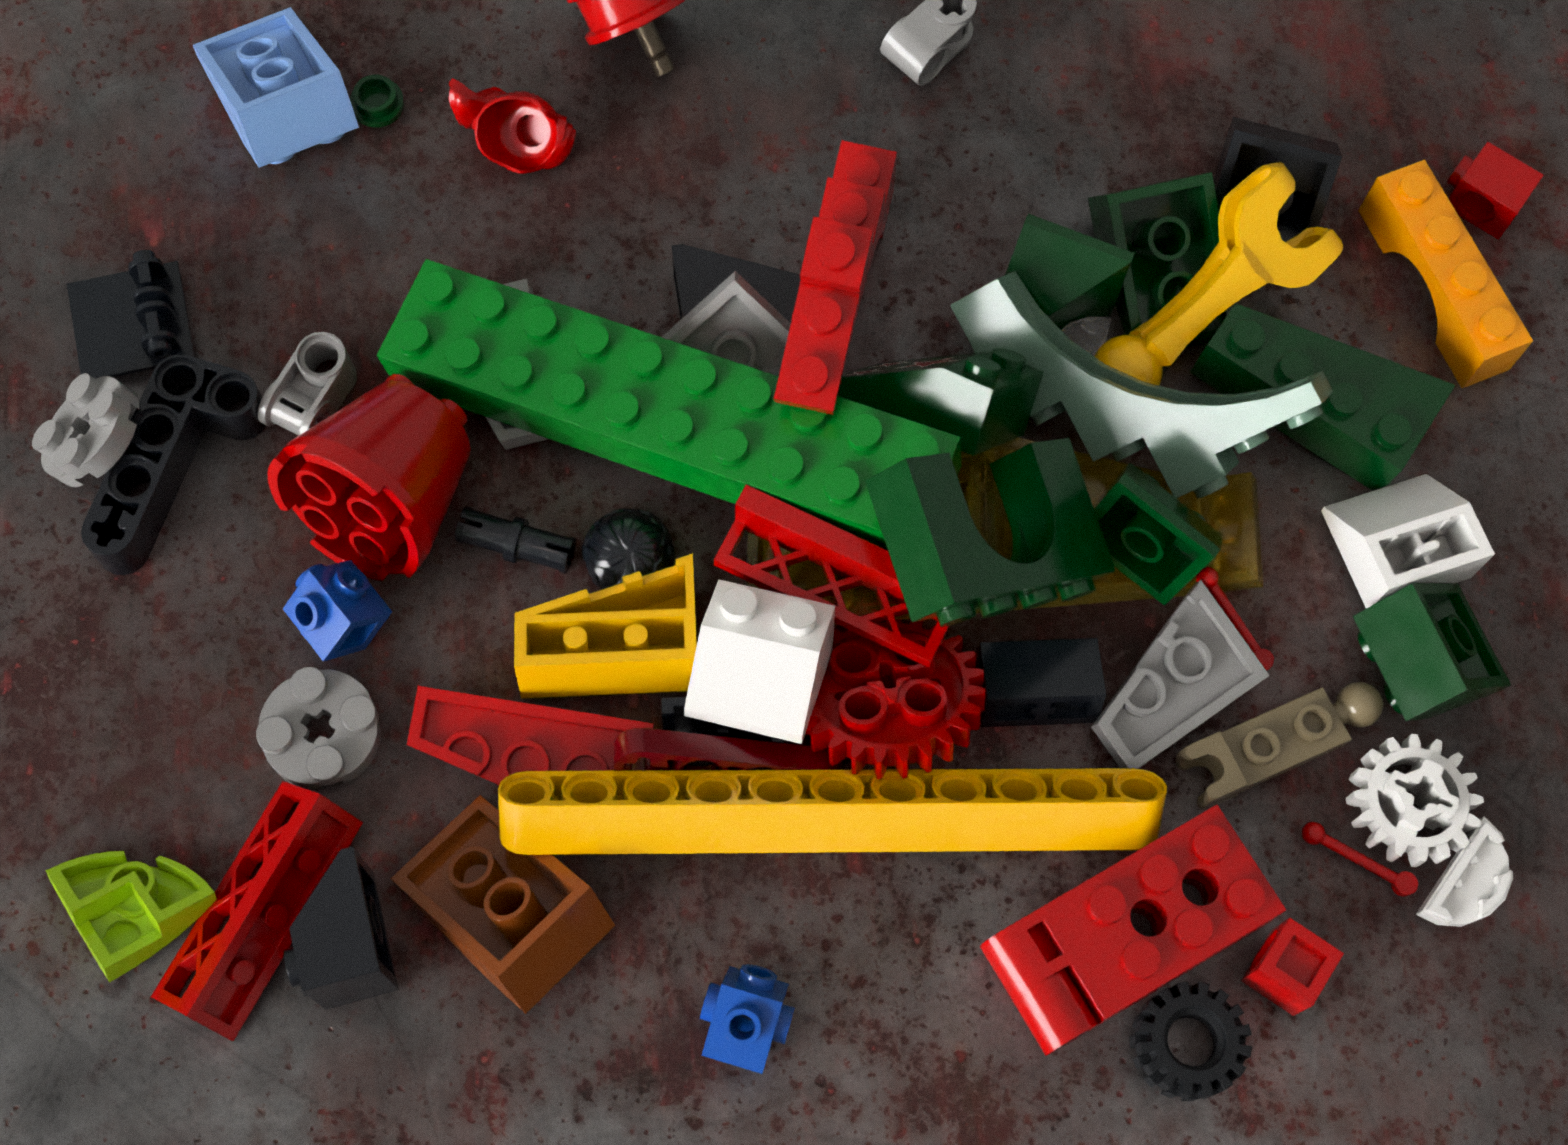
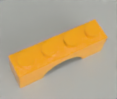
[1358,159,1533,389]

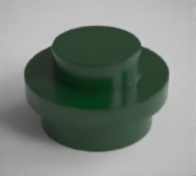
[350,74,404,128]

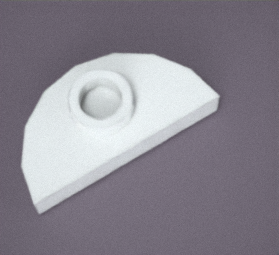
[1416,816,1513,927]

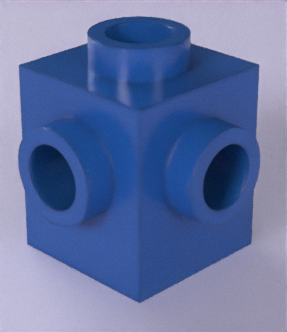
[283,560,392,662]
[700,964,795,1074]

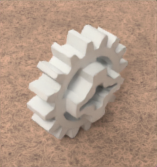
[1346,734,1484,867]

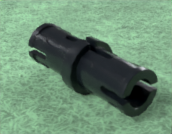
[455,506,577,574]

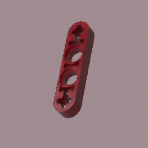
[614,728,844,771]

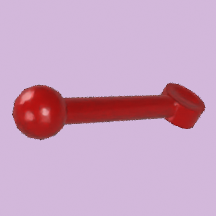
[1196,567,1274,671]
[1301,822,1418,897]

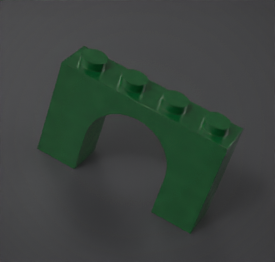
[865,438,1115,627]

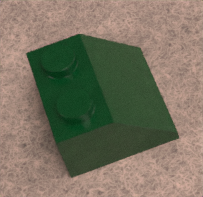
[1093,463,1223,605]
[1353,583,1511,721]

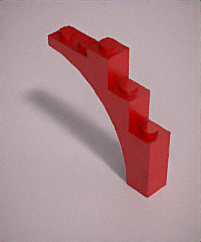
[774,140,897,415]

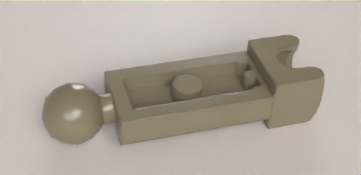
[1176,682,1384,809]

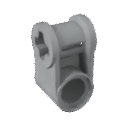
[880,0,977,86]
[257,332,357,436]

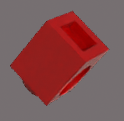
[1447,141,1544,240]
[1240,917,1344,1016]

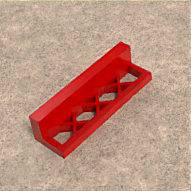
[713,484,949,668]
[151,781,363,1042]

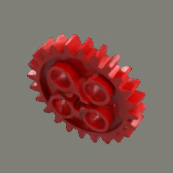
[805,611,986,779]

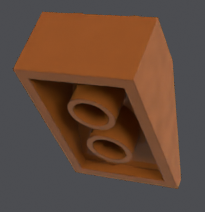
[390,795,616,1014]

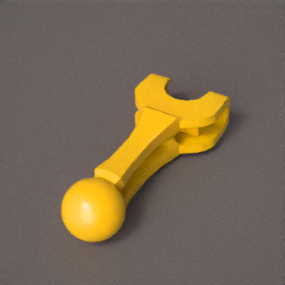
[1094,162,1343,386]

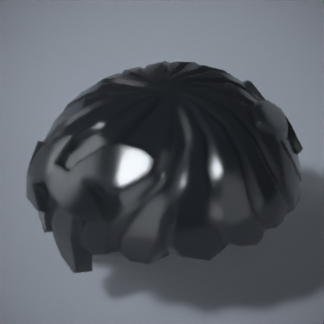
[582,508,674,589]

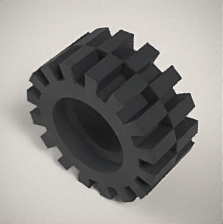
[1130,981,1252,1101]

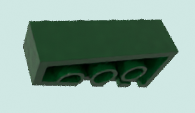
[1189,303,1455,491]

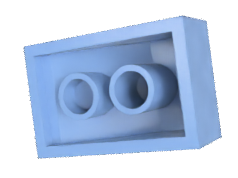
[193,7,359,168]

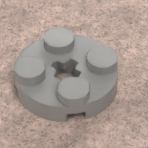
[32,373,139,488]
[256,667,381,790]

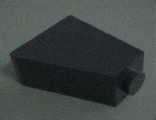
[672,244,800,323]

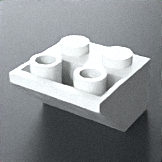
[1321,474,1495,609]

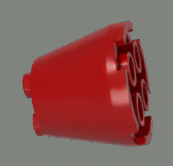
[268,374,471,581]

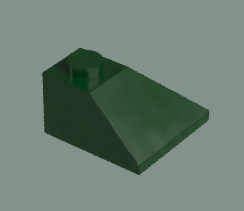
[1005,213,1135,332]

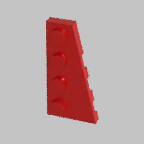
[406,686,655,785]

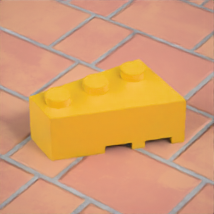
[514,553,697,699]

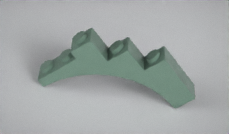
[950,271,1333,499]

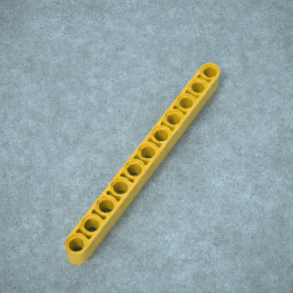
[498,768,1167,855]

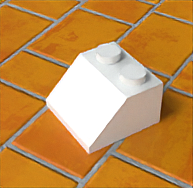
[684,579,835,744]

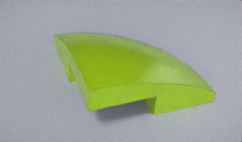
[45,851,217,983]

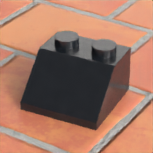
[1214,117,1342,242]
[284,846,399,1010]

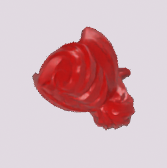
[448,78,576,174]

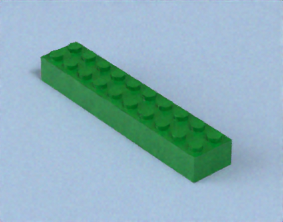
[376,259,962,551]

